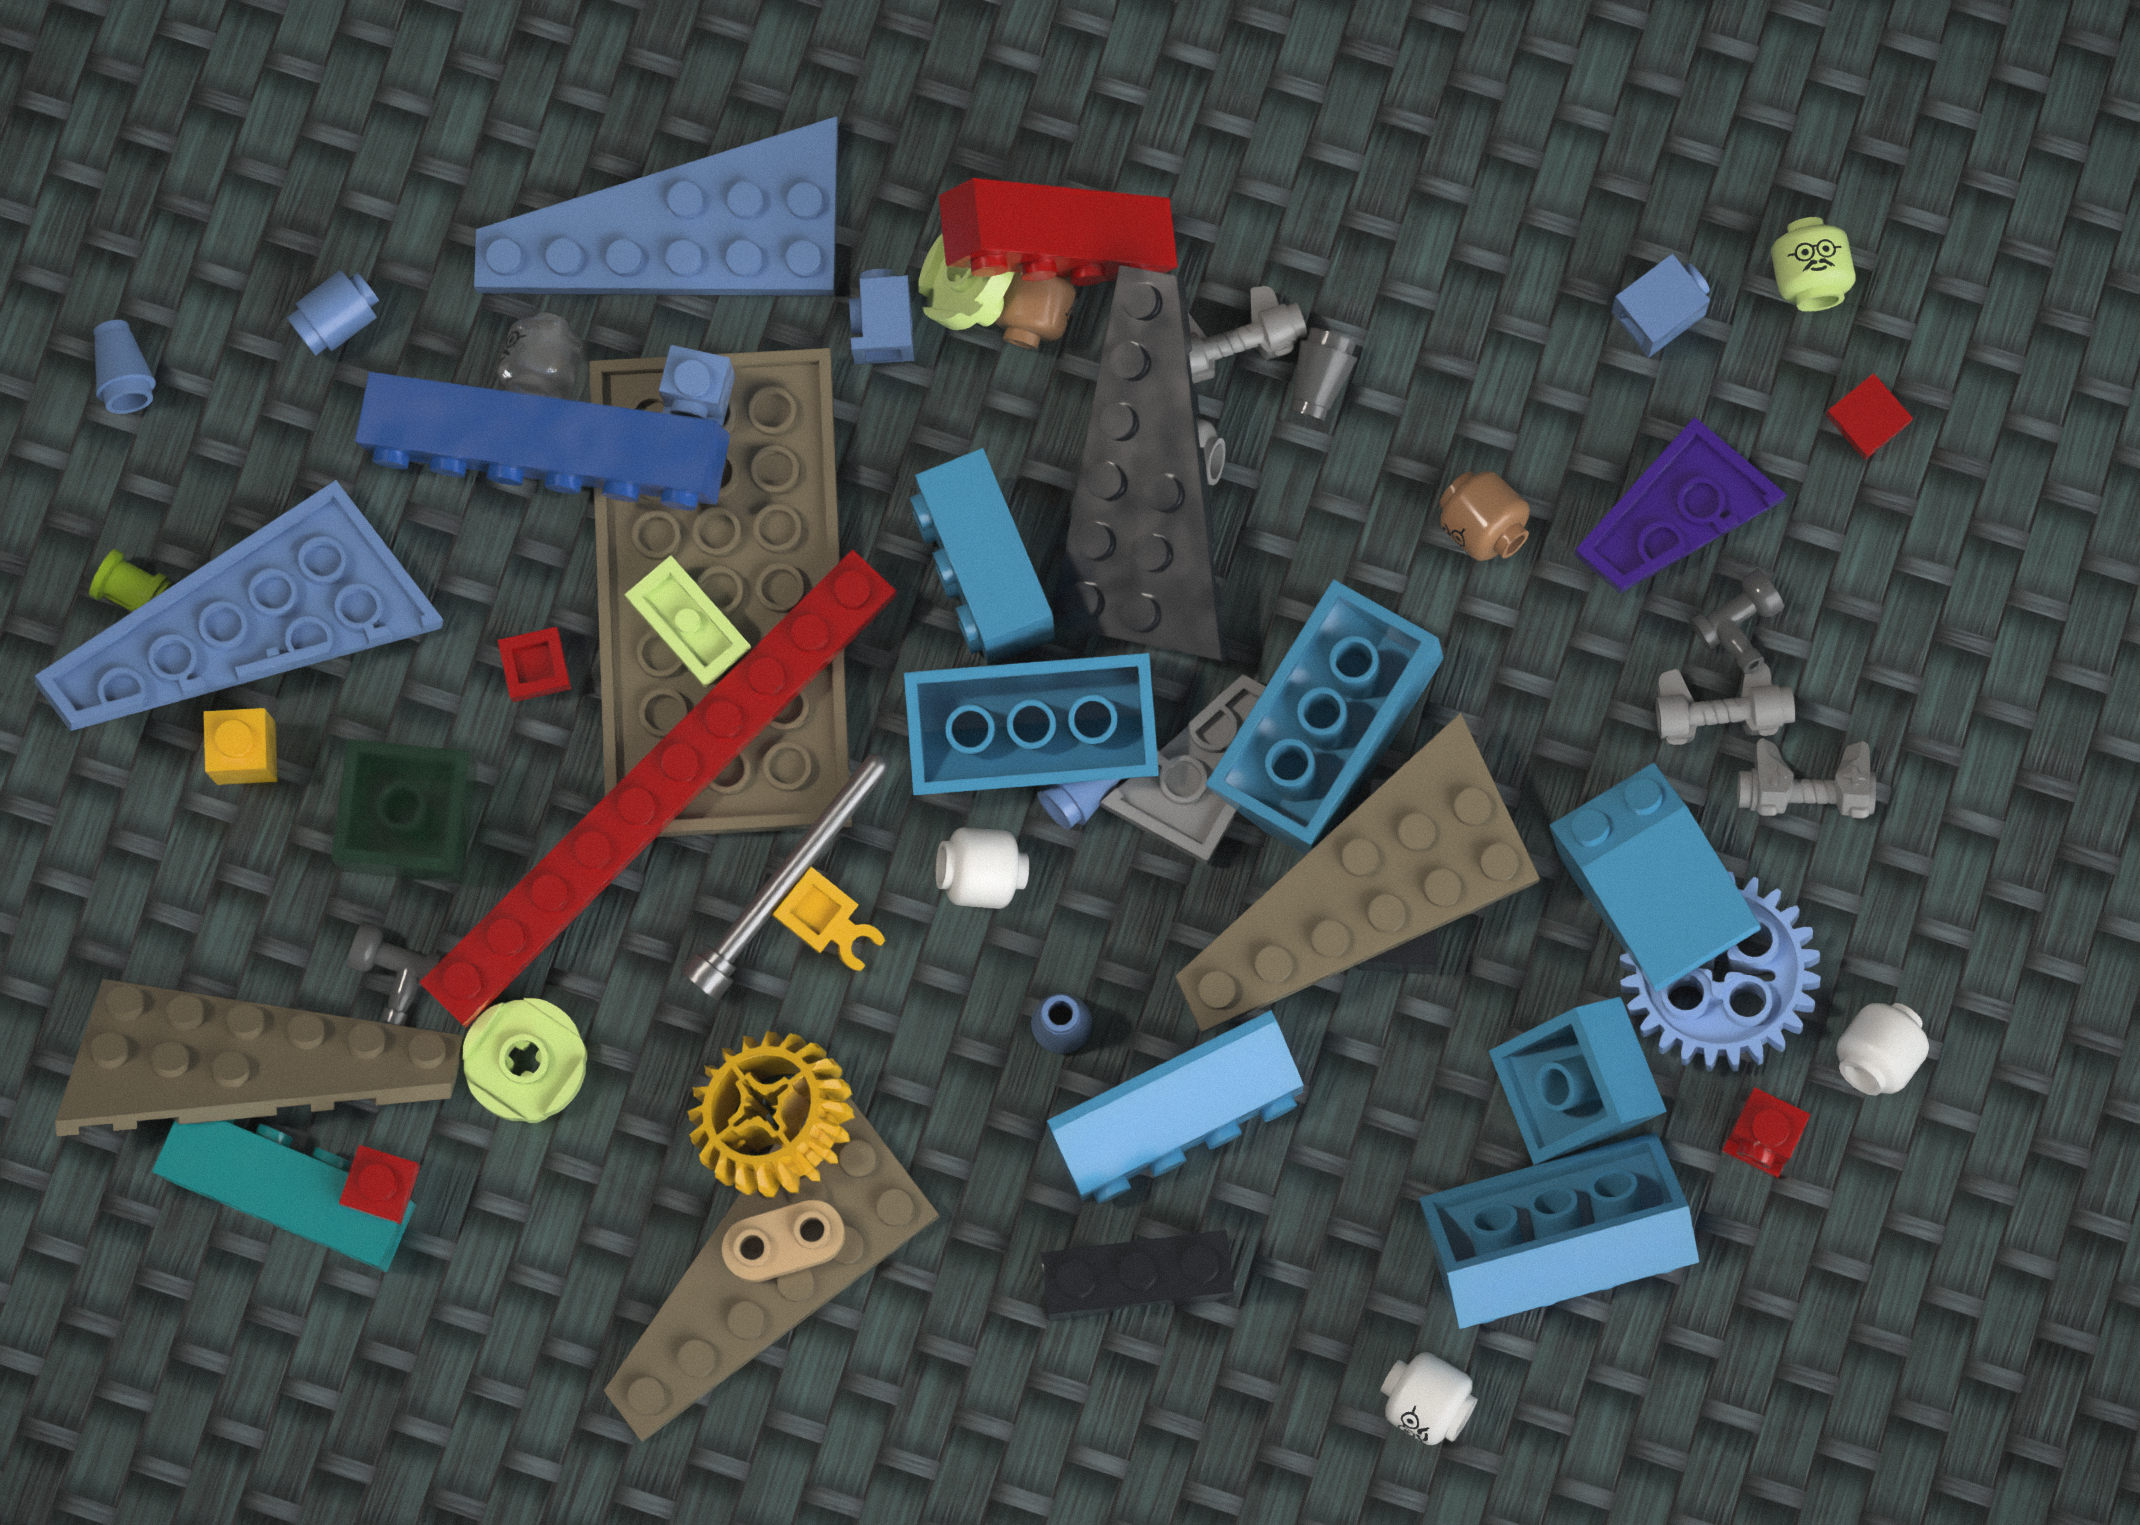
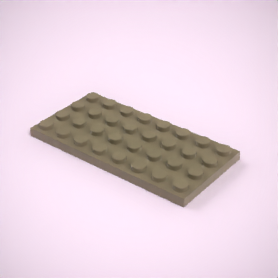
[589,348,852,837]

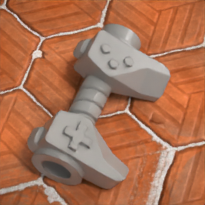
[1188,286,1308,384]
[1655,663,1795,745]
[1737,738,1876,818]

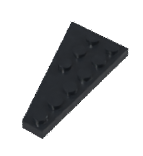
[1053,265,1229,661]

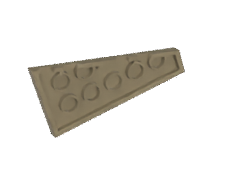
[1176,713,1540,1035]
[55,979,464,1136]
[604,1097,940,1442]

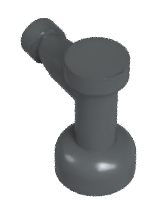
[1690,568,1785,674]
[346,921,442,1026]

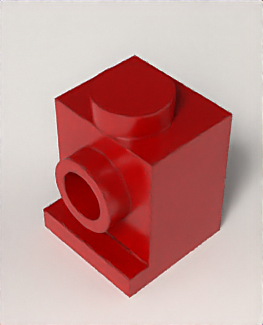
[1721,1087,1811,1178]

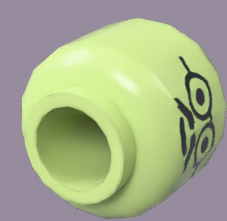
[1771,217,1856,312]

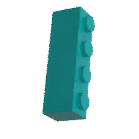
[152,1119,416,1273]

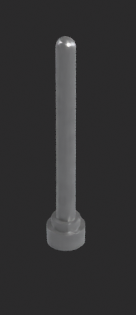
[680,753,889,1000]

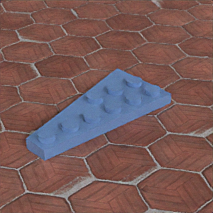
[474,116,838,296]
[35,480,444,731]

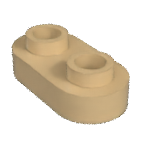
[722,1200,845,1282]

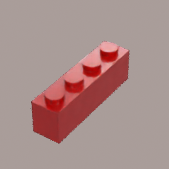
[938,178,1178,286]

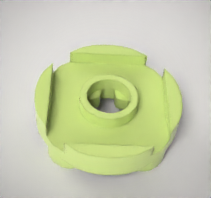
[919,234,1014,330]
[463,998,587,1123]

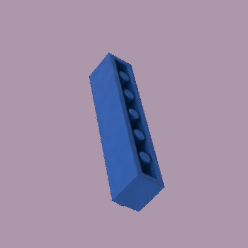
[355,372,730,511]

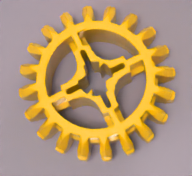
[687,1030,855,1199]

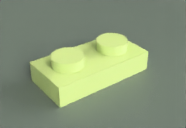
[624,555,752,689]

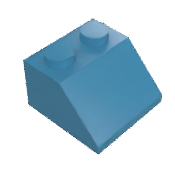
[1489,996,1666,1165]

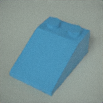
[1549,762,1761,993]

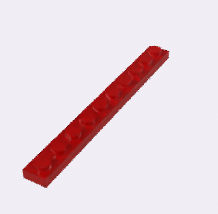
[419,549,897,1028]

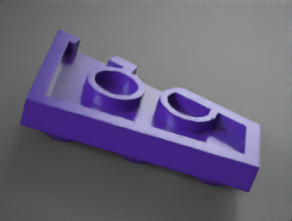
[1574,417,1787,594]

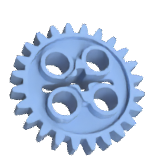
[1620,871,1821,1072]

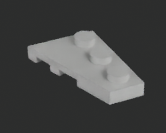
[1100,674,1266,865]

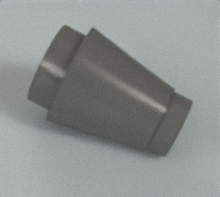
[1291,328,1357,421]

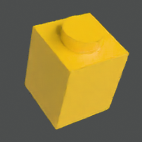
[204,708,277,785]

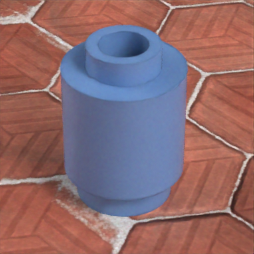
[286,269,379,356]

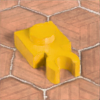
[772,867,885,971]

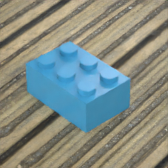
[909,448,1055,666]

